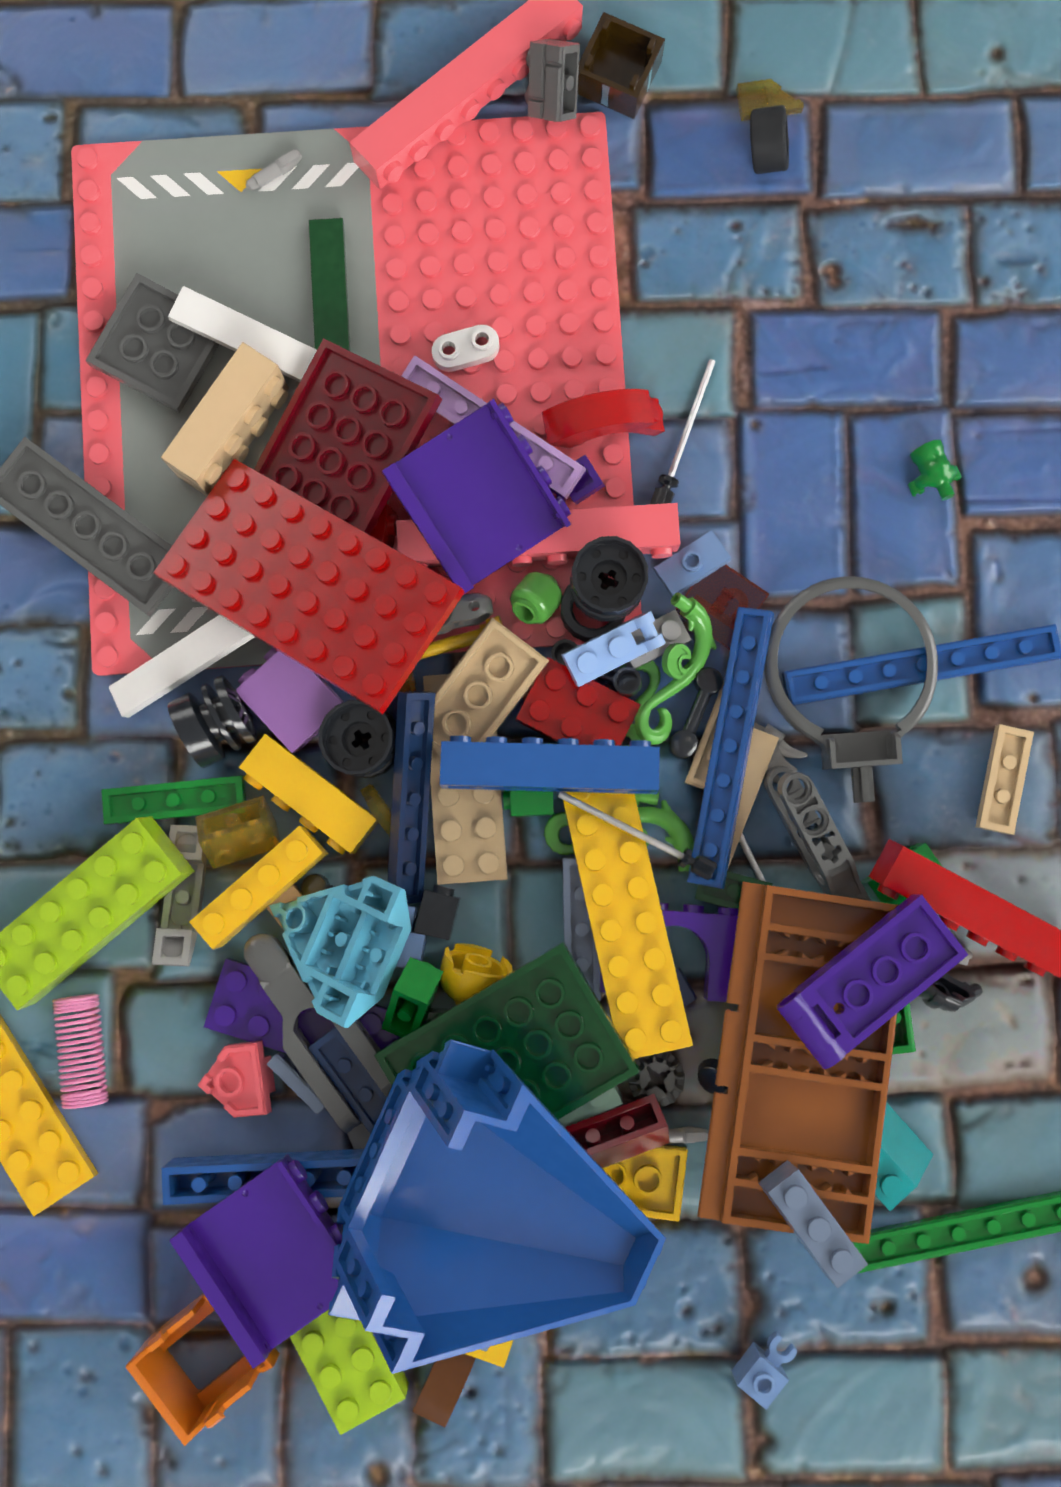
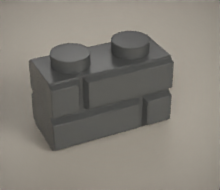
[525,39,580,122]

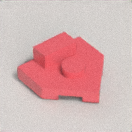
[197,1040,276,1118]

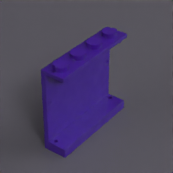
[382,398,571,594]
[169,1154,343,1369]

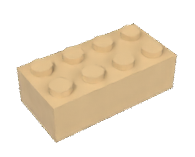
[161,342,289,496]

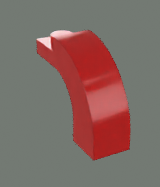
[542,389,665,448]

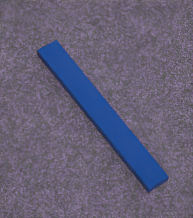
[687,607,774,889]
[782,624,1061,706]

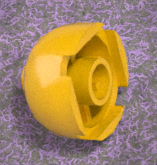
[440,943,512,1005]

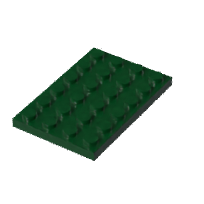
[374,941,640,1120]

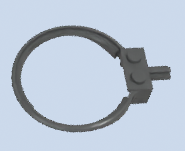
[764,576,938,803]

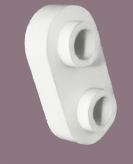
[432,325,499,372]

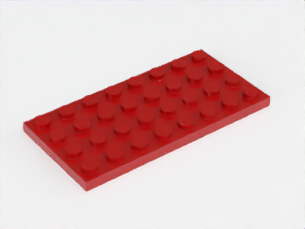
[153,459,465,714]

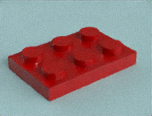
[515,657,641,746]

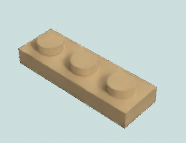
[975,724,1034,835]

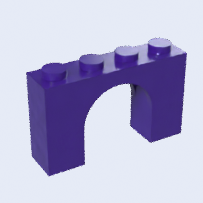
[599,902,738,1002]

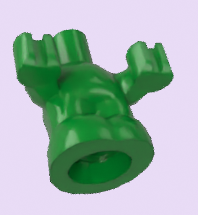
[908,440,962,501]

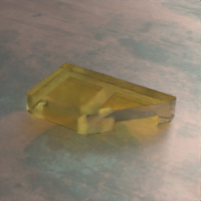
[736,79,804,121]
[360,784,391,837]

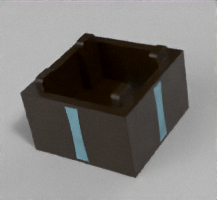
[578,12,665,119]

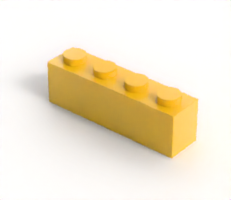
[239,734,380,855]
[189,826,329,949]

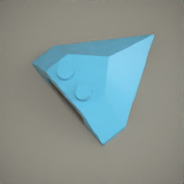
[269,876,411,1028]

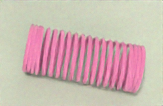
[52,994,109,1109]

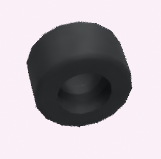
[750,105,789,174]

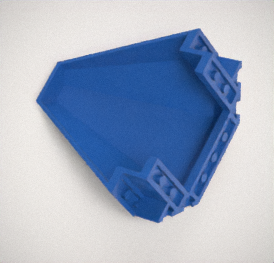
[328,1039,666,1374]

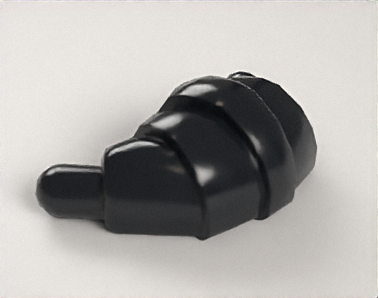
[919,973,983,1012]

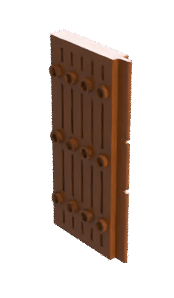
[697,882,898,1244]

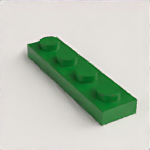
[101,775,247,825]

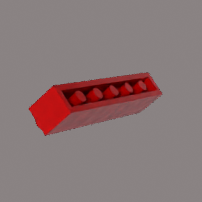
[868,839,1061,978]

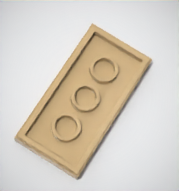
[432,617,549,756]

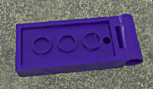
[776,894,969,1069]

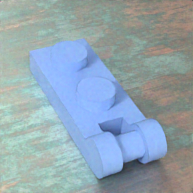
[561,610,666,687]

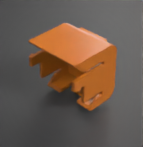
[125,1293,280,1446]

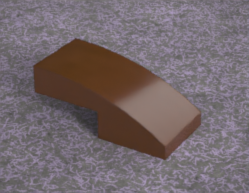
[412,1354,476,1428]

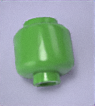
[510,572,562,624]

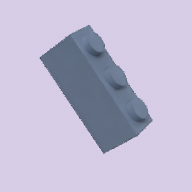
[758,1160,868,1288]

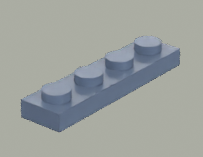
[562,858,601,1000]

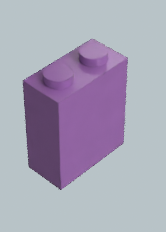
[236,648,344,753]

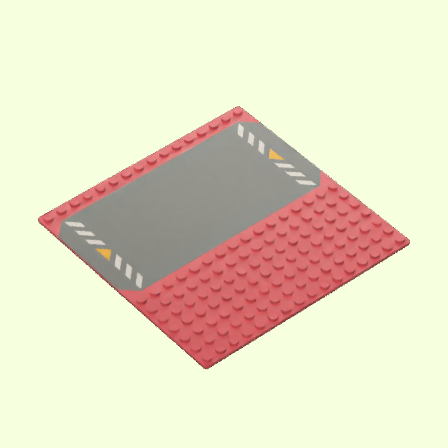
[71,112,642,676]

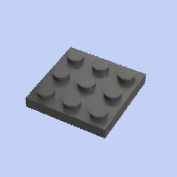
[85,273,219,413]

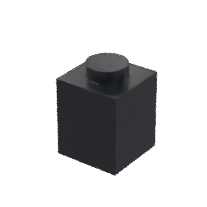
[414,885,461,940]

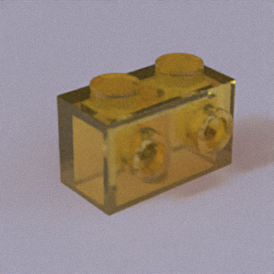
[195,795,280,869]

